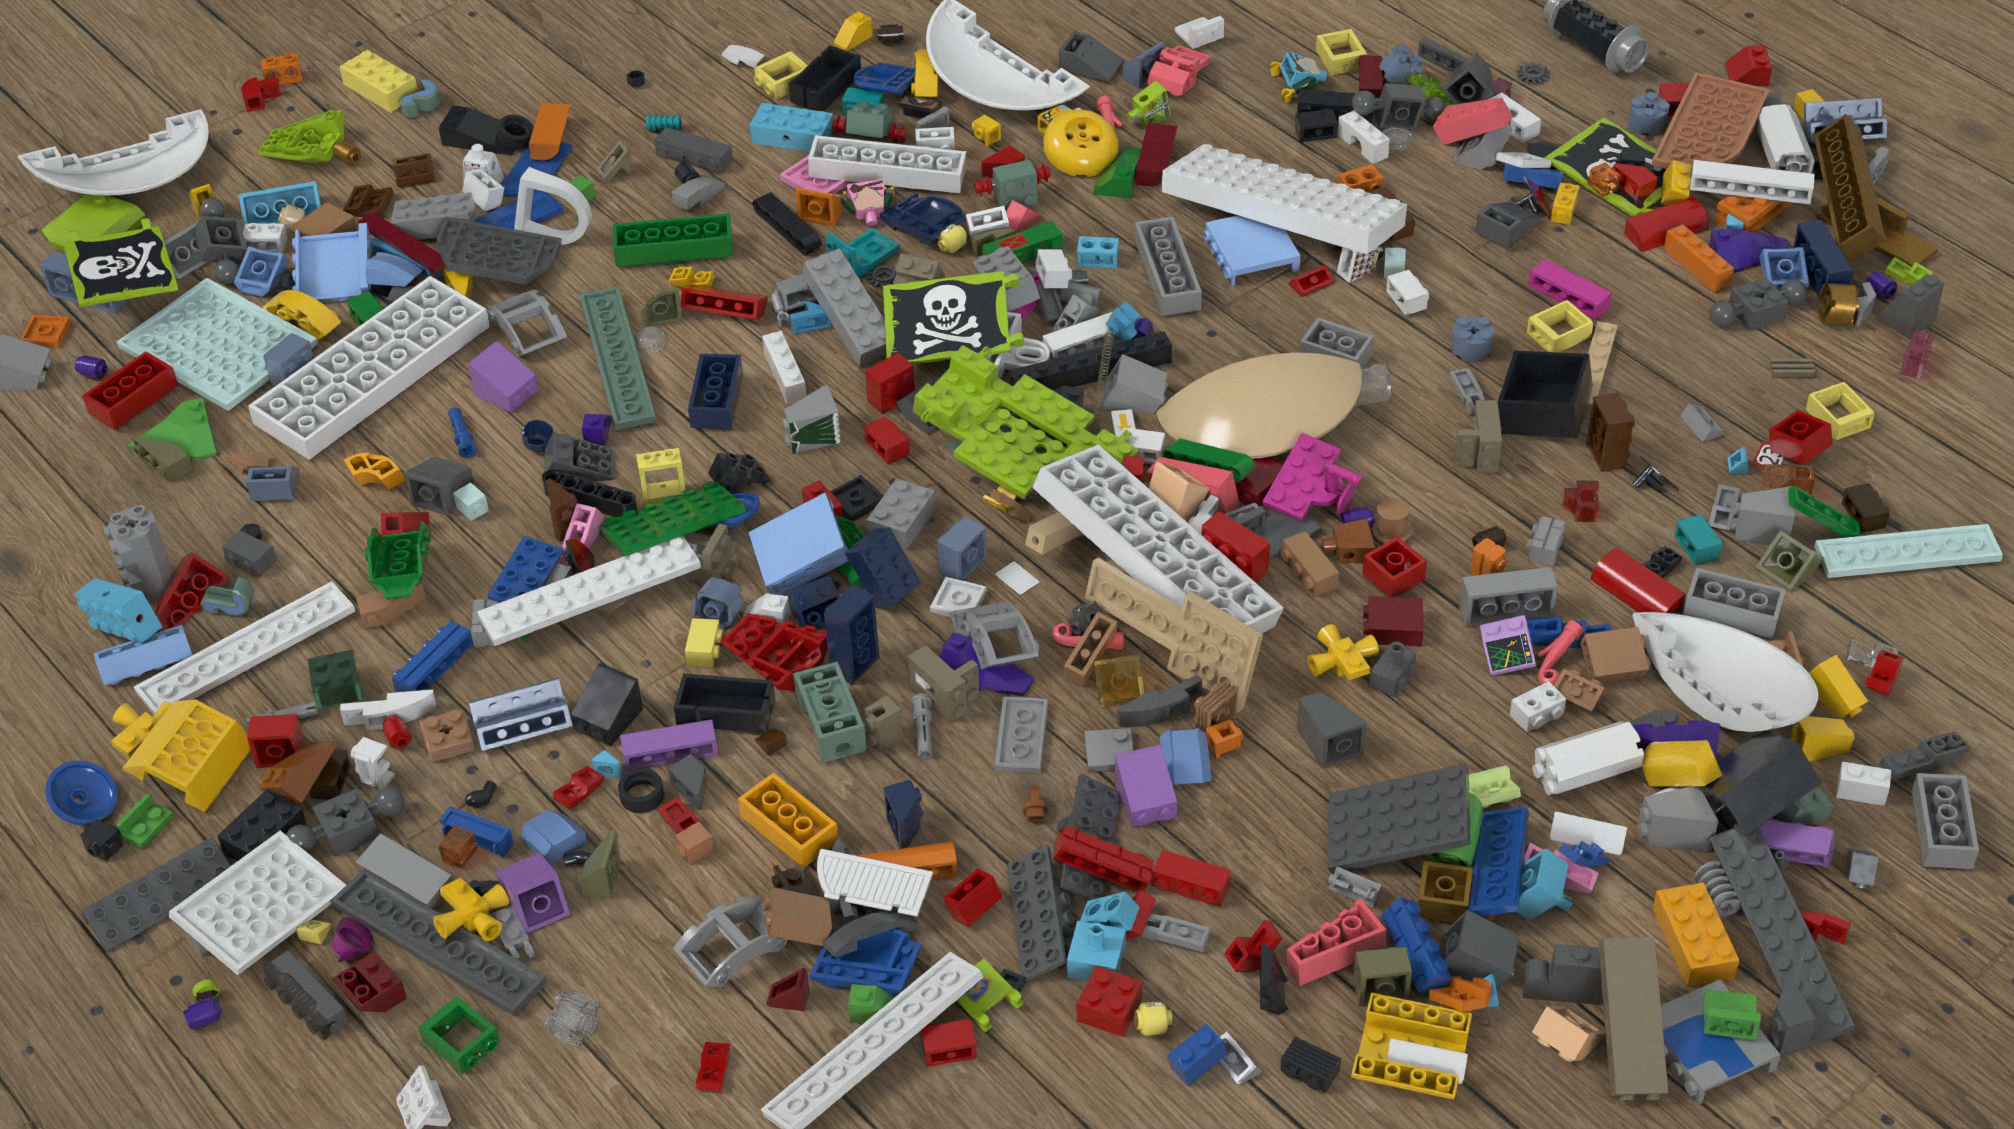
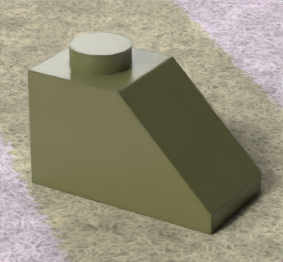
[640,287,682,327]

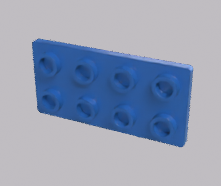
[488,536,564,603]

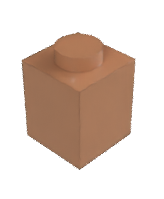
[675,822,714,865]

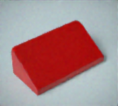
[1289,264,1335,296]
[1126,890,1156,939]

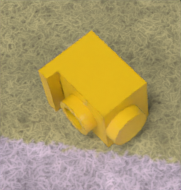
[972,114,1001,147]

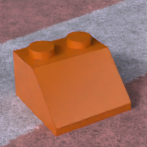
[795,188,842,227]

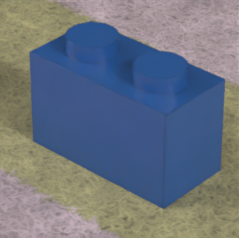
[1167,1024,1227,1086]

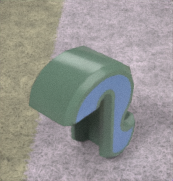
[400,79,441,118]
[201,576,254,616]

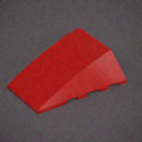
[721,613,828,691]

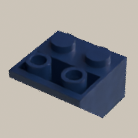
[783,575,839,629]

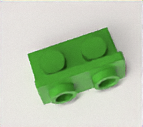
[116,793,175,850]

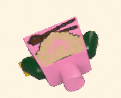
[835,179,894,227]

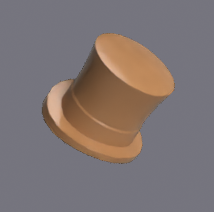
[1372,498,1413,545]

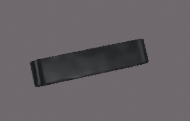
[752,192,822,255]
[542,469,638,518]

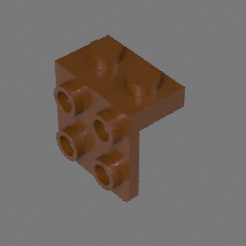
[546,478,577,542]

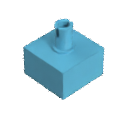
[1517,849,1573,921]
[1067,921,1126,981]

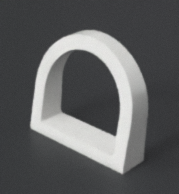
[514,167,592,245]

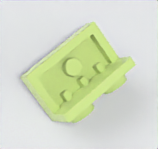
[1469,765,1521,808]

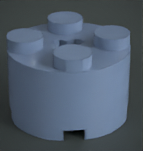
[1379,43,1423,85]
[1628,92,1670,136]
[1451,316,1494,362]
[691,577,743,629]

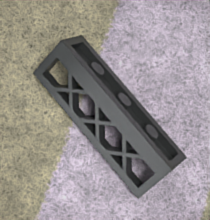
[1418,38,1491,73]

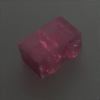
[1900,330,1935,379]

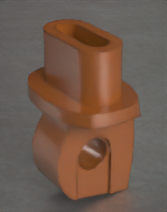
[1023,786,1048,822]

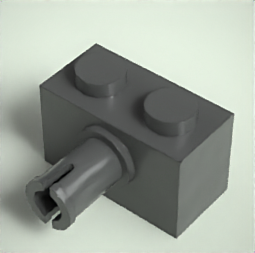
[1369,642,1418,697]

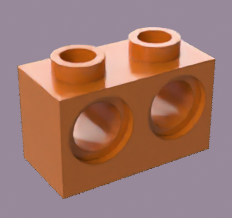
[261,53,303,85]
[1337,164,1383,192]

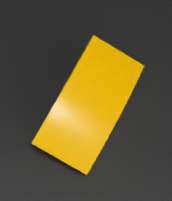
[669,267,715,288]

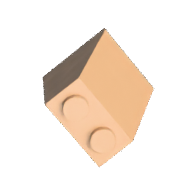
[1149,461,1210,523]

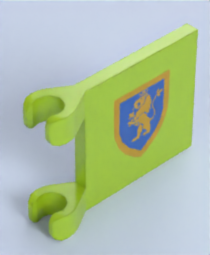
[956,959,1024,1032]

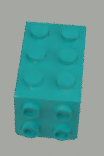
[825,228,900,278]

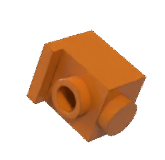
[1206,719,1243,759]

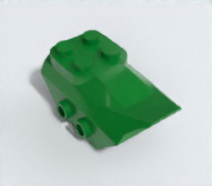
[365,522,431,600]

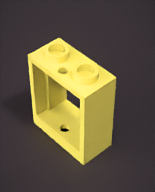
[1316,29,1367,76]
[754,51,808,100]
[1527,300,1593,352]
[1806,382,1875,441]
[636,448,686,505]

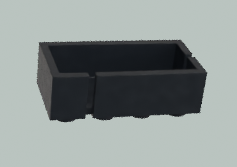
[789,45,861,111]
[674,673,775,733]

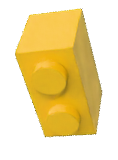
[1661,160,1692,205]

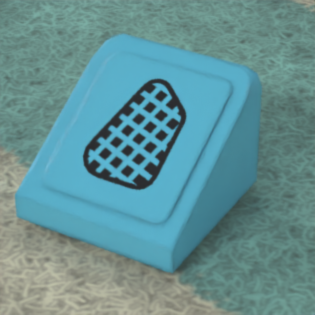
[592,750,623,779]

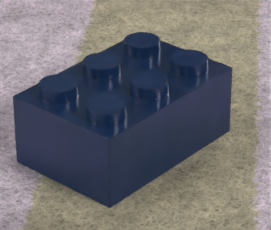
[845,527,921,608]

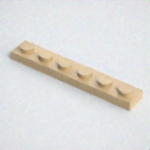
[1586,321,1618,410]

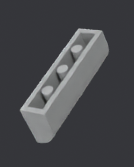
[356,833,454,908]

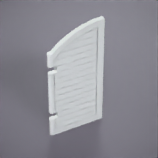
[817,849,933,917]

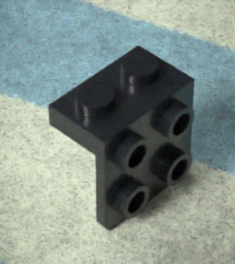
[708,453,770,494]

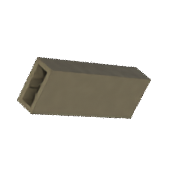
[1598,937,1668,1101]

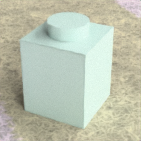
[1384,248,1406,279]
[453,483,489,521]

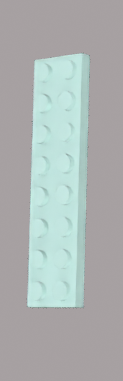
[1814,524,2003,578]

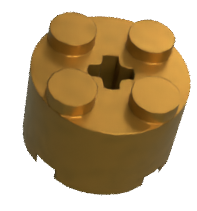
[1817,283,1860,326]

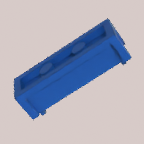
[1502,163,1565,192]
[439,806,514,857]

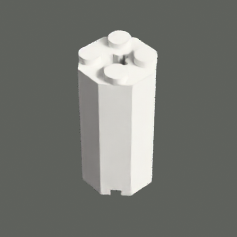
[1755,104,1815,174]
[1532,721,1644,795]

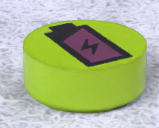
[192,979,219,1002]

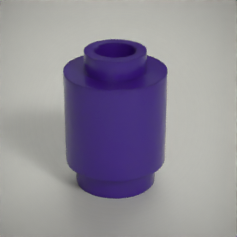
[1866,271,1897,299]
[1134,318,1153,339]
[75,355,108,379]
[1341,507,1375,528]
[183,997,223,1030]

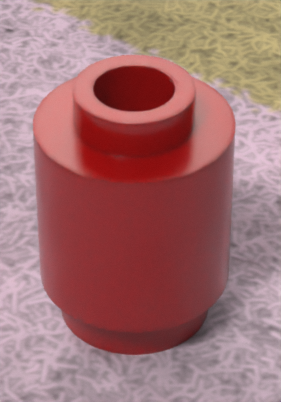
[382,716,412,749]

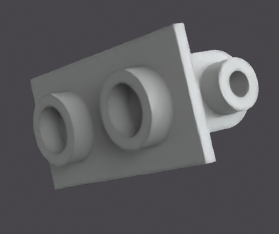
[1328,866,1382,907]

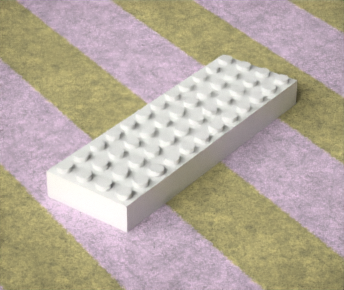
[1162,144,1407,254]
[248,276,490,460]
[1033,445,1284,634]

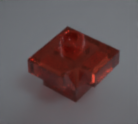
[1562,480,1599,522]

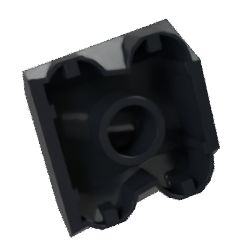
[1260,944,1289,1015]

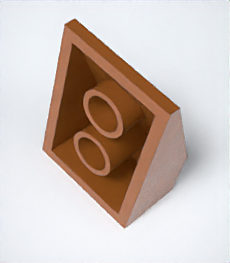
[258,741,338,803]

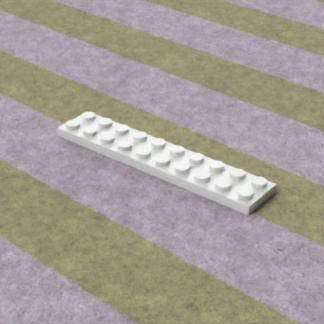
[477,536,701,646]
[134,581,355,715]
[761,952,983,1129]

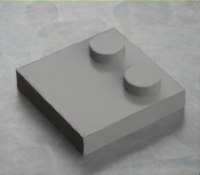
[1084,728,1133,772]

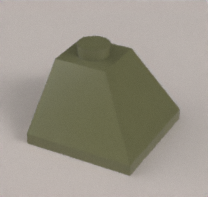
[1756,530,1825,591]
[577,830,621,899]

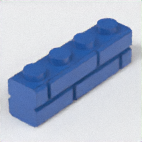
[392,620,473,692]
[1382,898,1452,996]

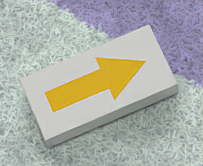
[1111,409,1136,437]

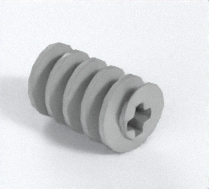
[1694,861,1741,917]

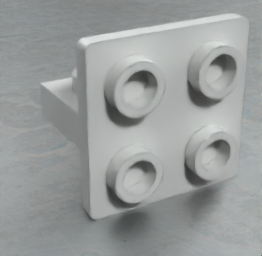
[396,1066,451,1129]

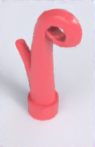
[1097,96,1122,128]
[1538,620,1584,686]
[1052,623,1124,650]

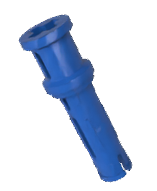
[448,407,477,458]

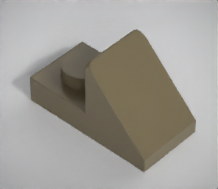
[596,140,631,182]

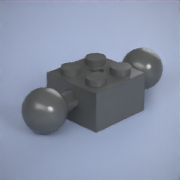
[1352,83,1447,131]
[194,198,246,285]
[1709,278,1807,331]
[286,787,405,857]

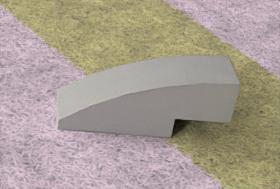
[672,177,725,210]

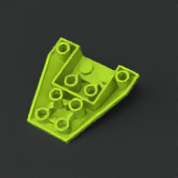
[258,110,344,164]

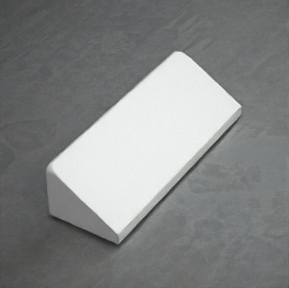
[1550,812,1627,855]
[1387,1039,1468,1084]

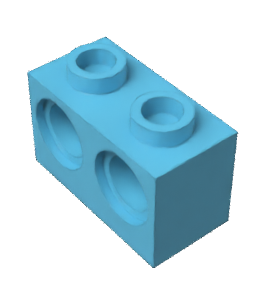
[1077,236,1119,269]
[1080,892,1139,931]

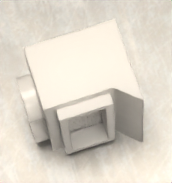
[351,737,395,791]

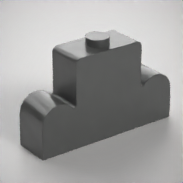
[1523,944,1603,1005]

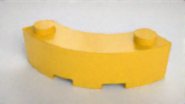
[911,49,939,99]
[262,290,341,341]

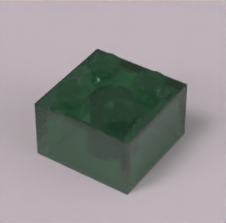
[308,649,363,709]

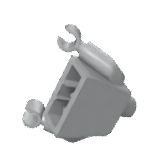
[771,275,817,327]

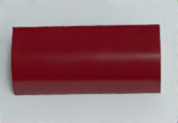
[1136,123,1178,186]

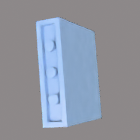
[1203,215,1300,286]
[292,223,371,303]
[748,493,849,595]

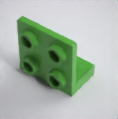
[1703,989,1761,1040]

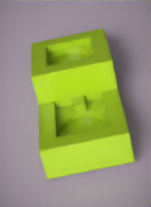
[1884,257,1933,284]

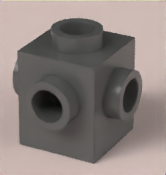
[1066,601,1105,636]

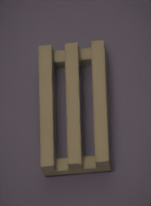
[1769,358,1816,378]

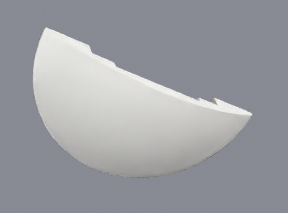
[926,0,1090,110]
[18,109,209,195]
[1633,612,1818,732]

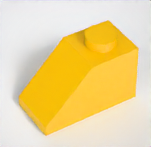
[834,11,872,51]
[189,184,214,219]

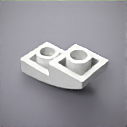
[721,45,764,68]

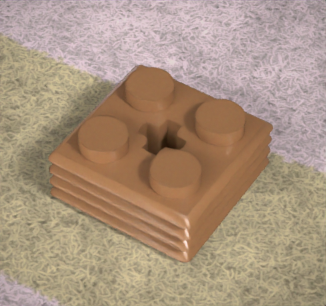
[1193,680,1238,733]
[419,709,476,762]

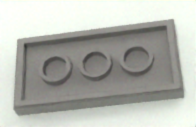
[994,696,1049,774]

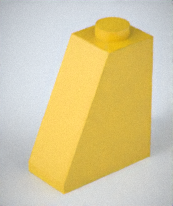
[1809,655,1868,719]
[1790,716,1854,762]

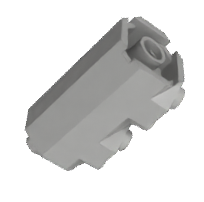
[103,505,173,602]

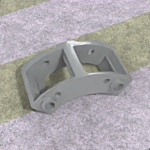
[487,289,567,357]
[950,602,1039,669]
[673,896,788,988]

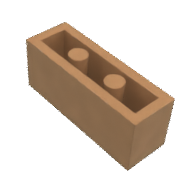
[1281,531,1339,597]
[1063,612,1117,687]

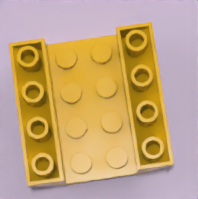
[122,699,251,813]
[1351,993,1472,1100]

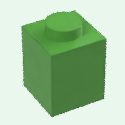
[566,175,596,204]

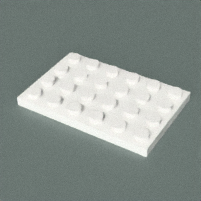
[169,831,346,975]

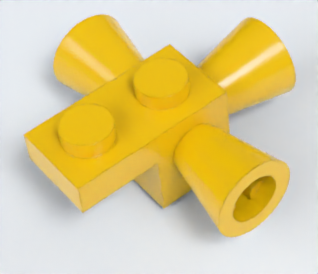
[1307,624,1379,681]
[111,701,171,758]
[433,877,509,942]

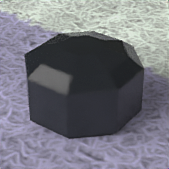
[627,70,645,87]
[240,523,262,540]

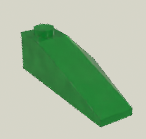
[1093,146,1141,198]

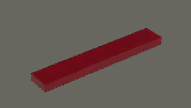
[358,212,446,274]

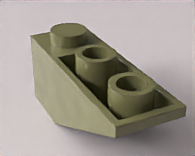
[132,436,193,482]

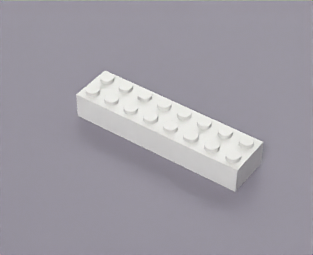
[808,135,966,193]

